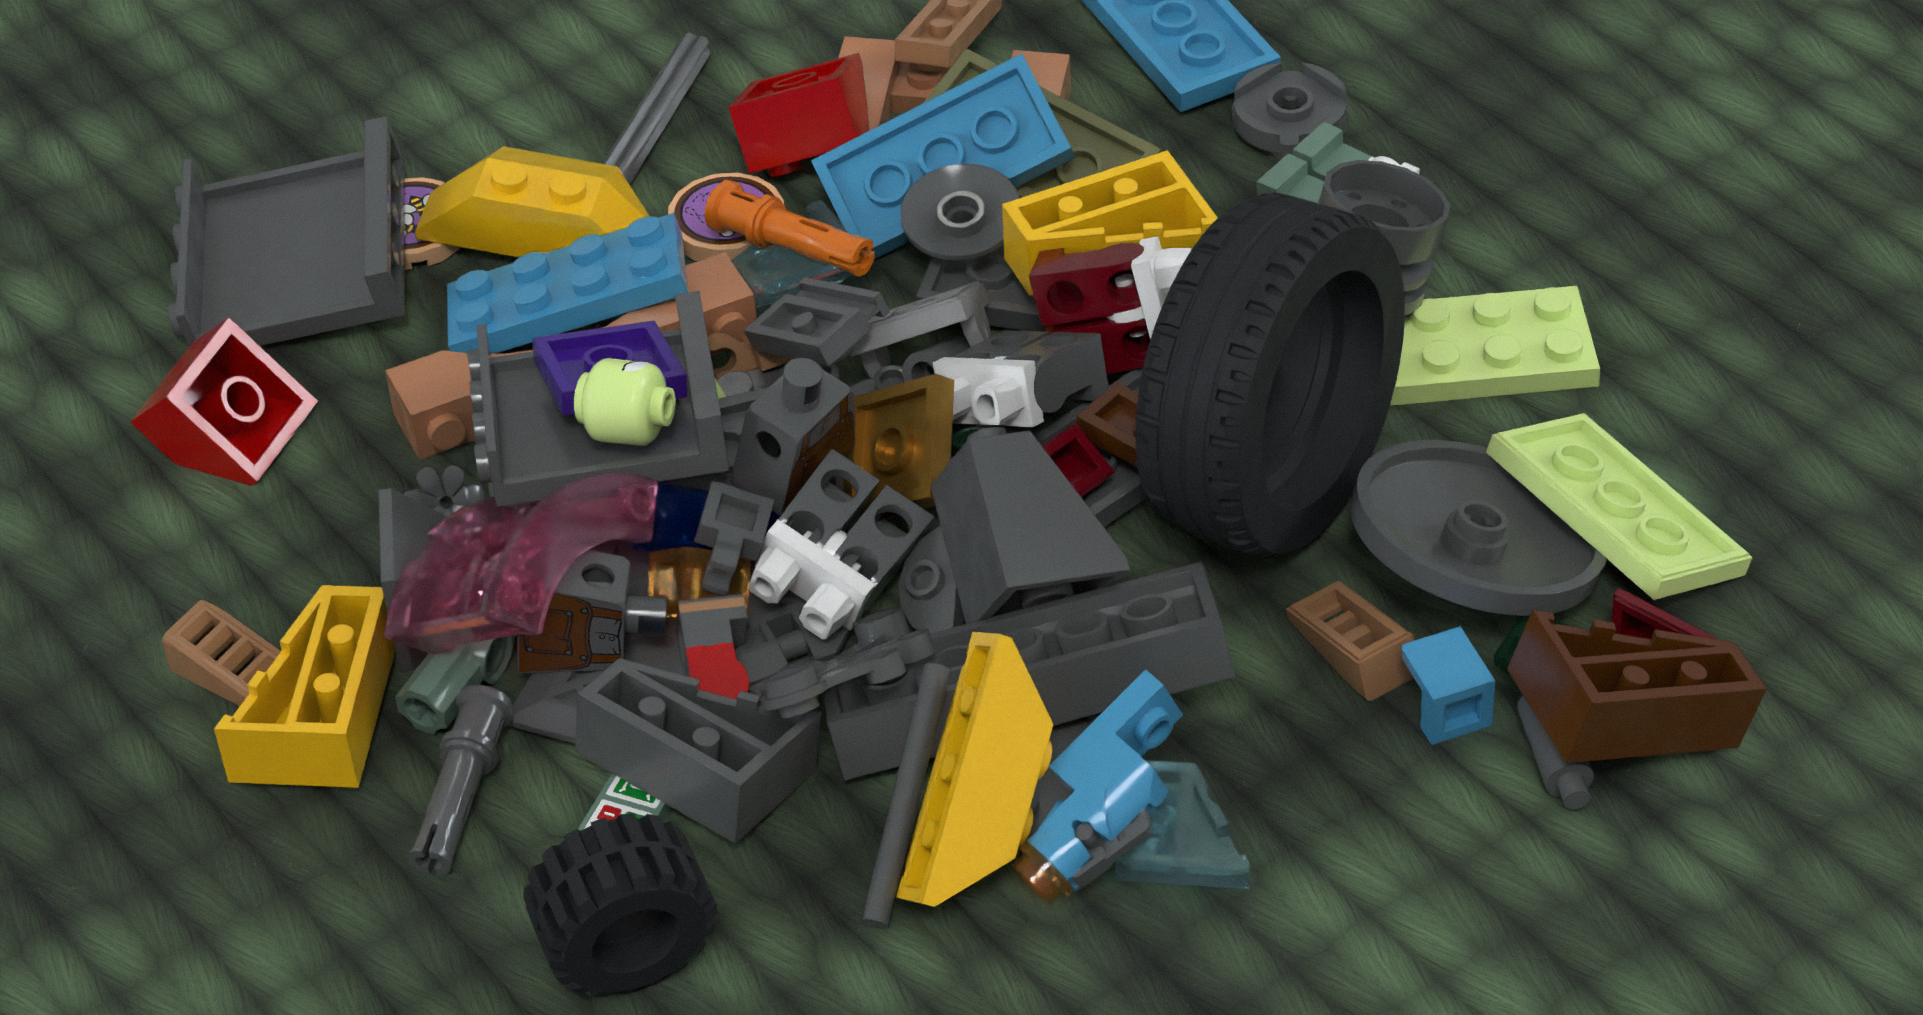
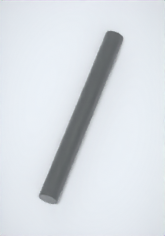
[861,663,951,929]

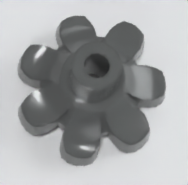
[404,465,485,533]

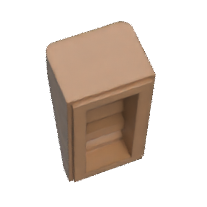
[1286,581,1414,701]
[162,600,281,706]

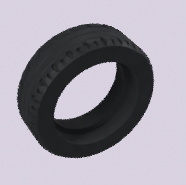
[1135,192,1405,558]

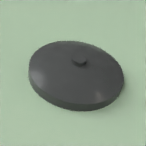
[1350,440,1607,616]

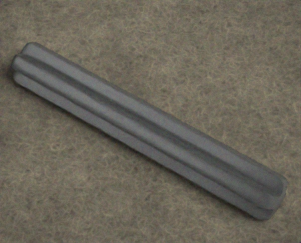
[602,32,710,185]

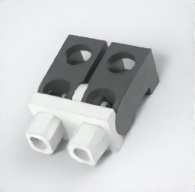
[933,330,1108,427]
[748,449,935,640]

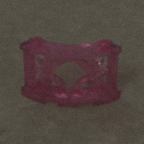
[384,473,658,654]

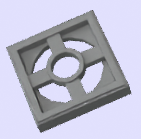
[850,281,992,378]

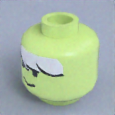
[574,358,676,446]

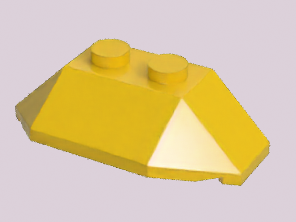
[415,146,650,257]
[896,632,1054,907]

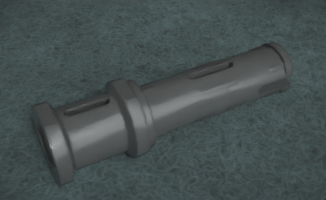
[408,685,515,875]

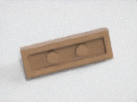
[895,0,1002,71]

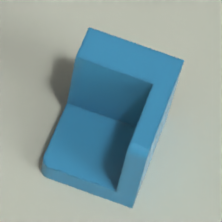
[1401,626,1495,745]

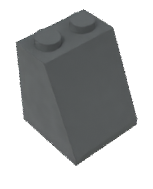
[931,427,1130,624]

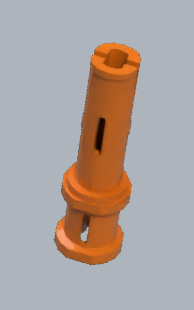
[705,180,875,277]

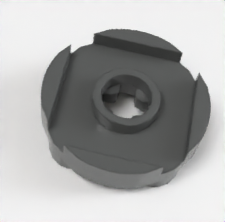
[1232,63,1348,161]

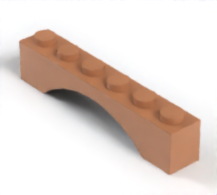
[385,252,757,460]

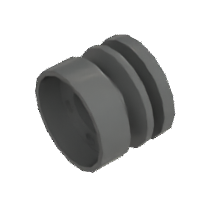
[1318,160,1450,316]

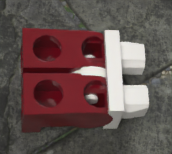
[1028,236,1192,374]

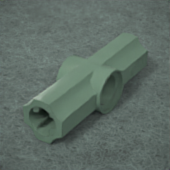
[395,560,521,735]

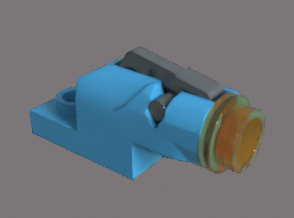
[1011,669,1183,905]

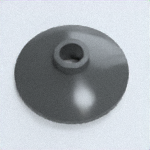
[901,164,1020,260]

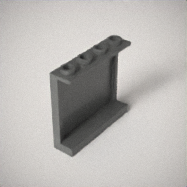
[169,116,405,347]
[467,291,729,507]

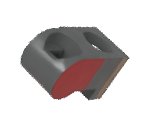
[676,594,749,700]

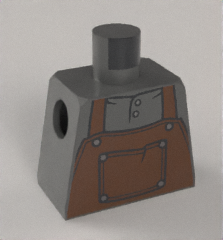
[731,358,856,516]
[518,538,668,673]

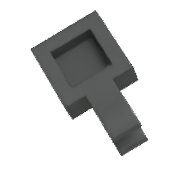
[694,480,774,596]

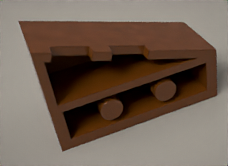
[1507,609,1767,763]

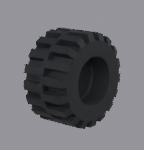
[523,813,718,997]

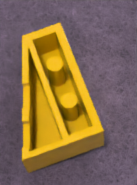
[1002,150,1218,295]
[214,585,396,788]

